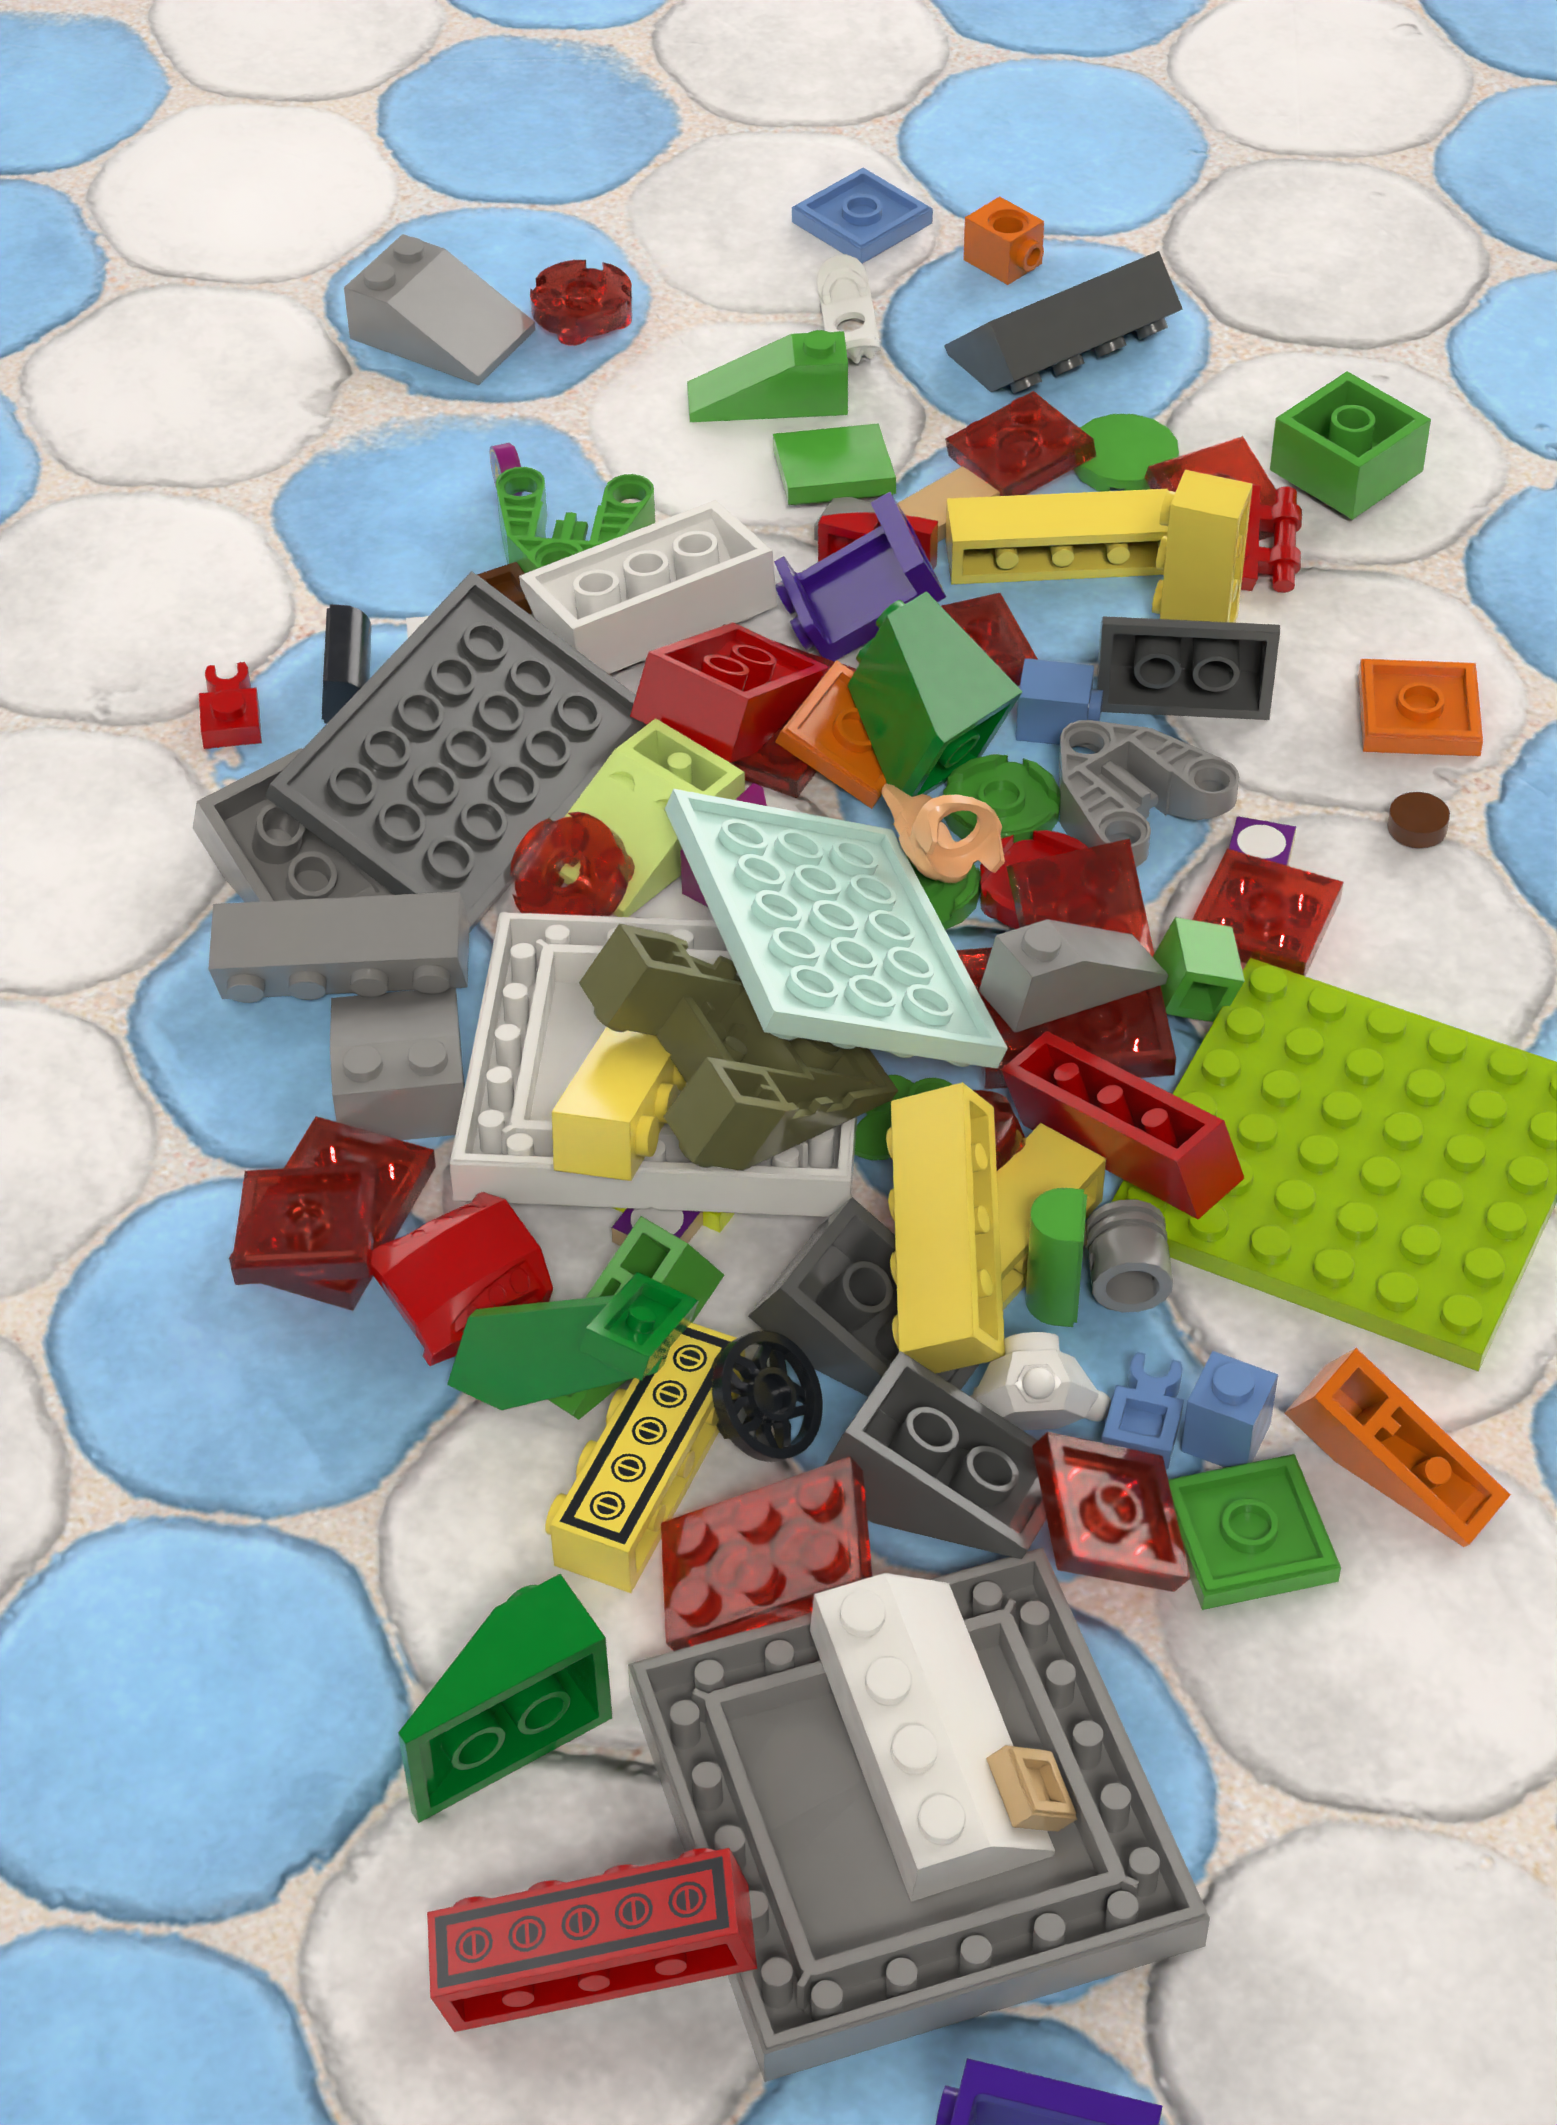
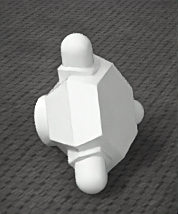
[970,1332,1111,1430]

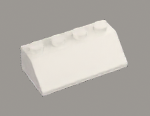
[519,500,777,674]
[810,1573,1055,1902]

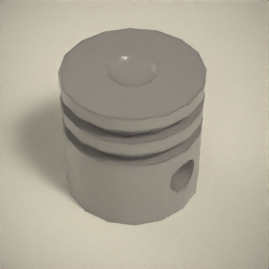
[1086,1200,1173,1312]

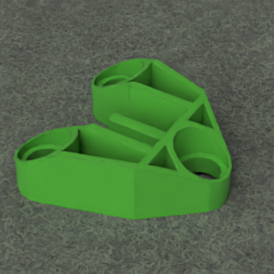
[496,467,655,573]

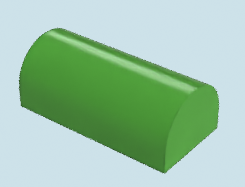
[1025,1188,1087,1327]

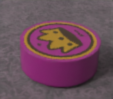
[489,443,523,496]

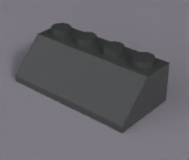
[944,251,1183,394]

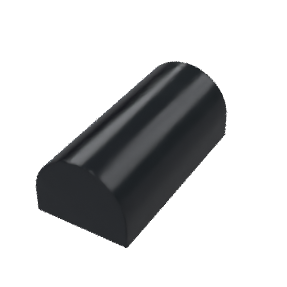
[321,604,372,724]

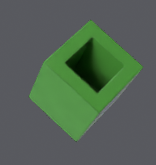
[1153,917,1245,1022]

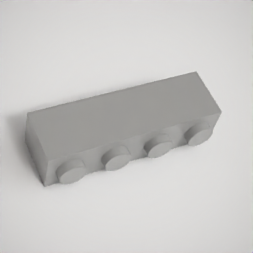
[208,892,470,1003]

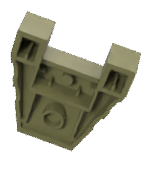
[579,923,898,1171]

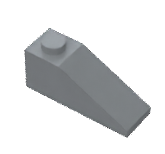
[979,919,1168,1033]

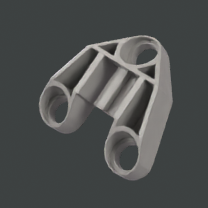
[1059,720,1239,873]

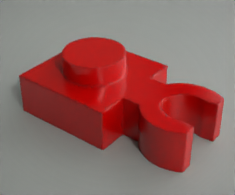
[199,662,262,749]

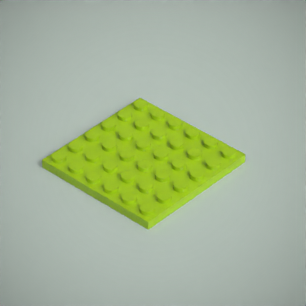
[1111,958,1557,1372]

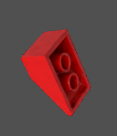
[630,622,830,763]

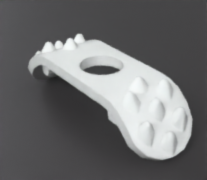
[817,254,881,363]

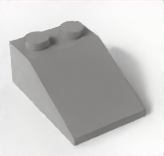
[344,234,535,385]
[192,748,394,902]
[330,988,465,1146]

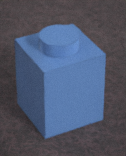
[1016,658,1103,747]
[1181,1351,1278,1468]

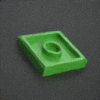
[773,423,896,505]
[1159,1454,1341,1610]

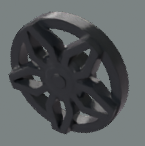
[712,1331,823,1462]

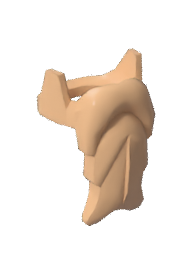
[882,783,1005,883]

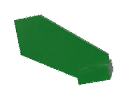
[447,1272,699,1411]

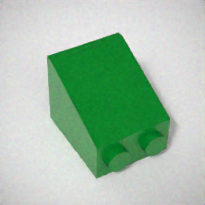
[848,591,1022,797]

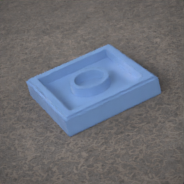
[792,167,933,264]

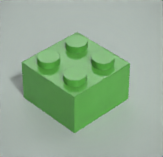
[1270,371,1431,520]

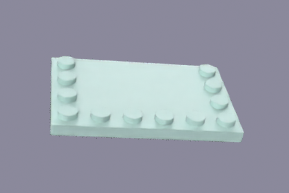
[665,789,1008,1069]

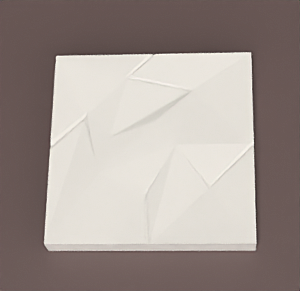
[450,912,857,1217]

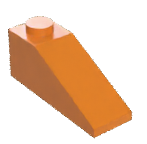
[1284,1348,1511,1547]

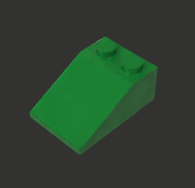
[398,1574,612,1823]

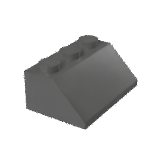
[1097,616,1280,720]

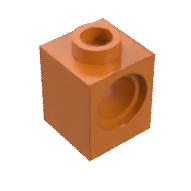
[963,196,1044,285]

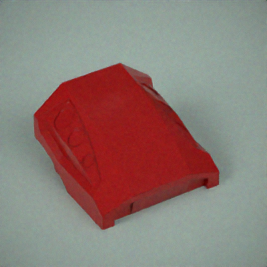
[361,1192,553,1366]

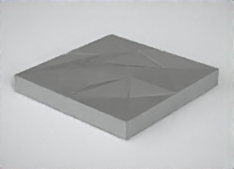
[628,1548,1210,2082]

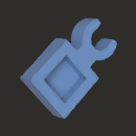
[1100,1352,1184,1469]

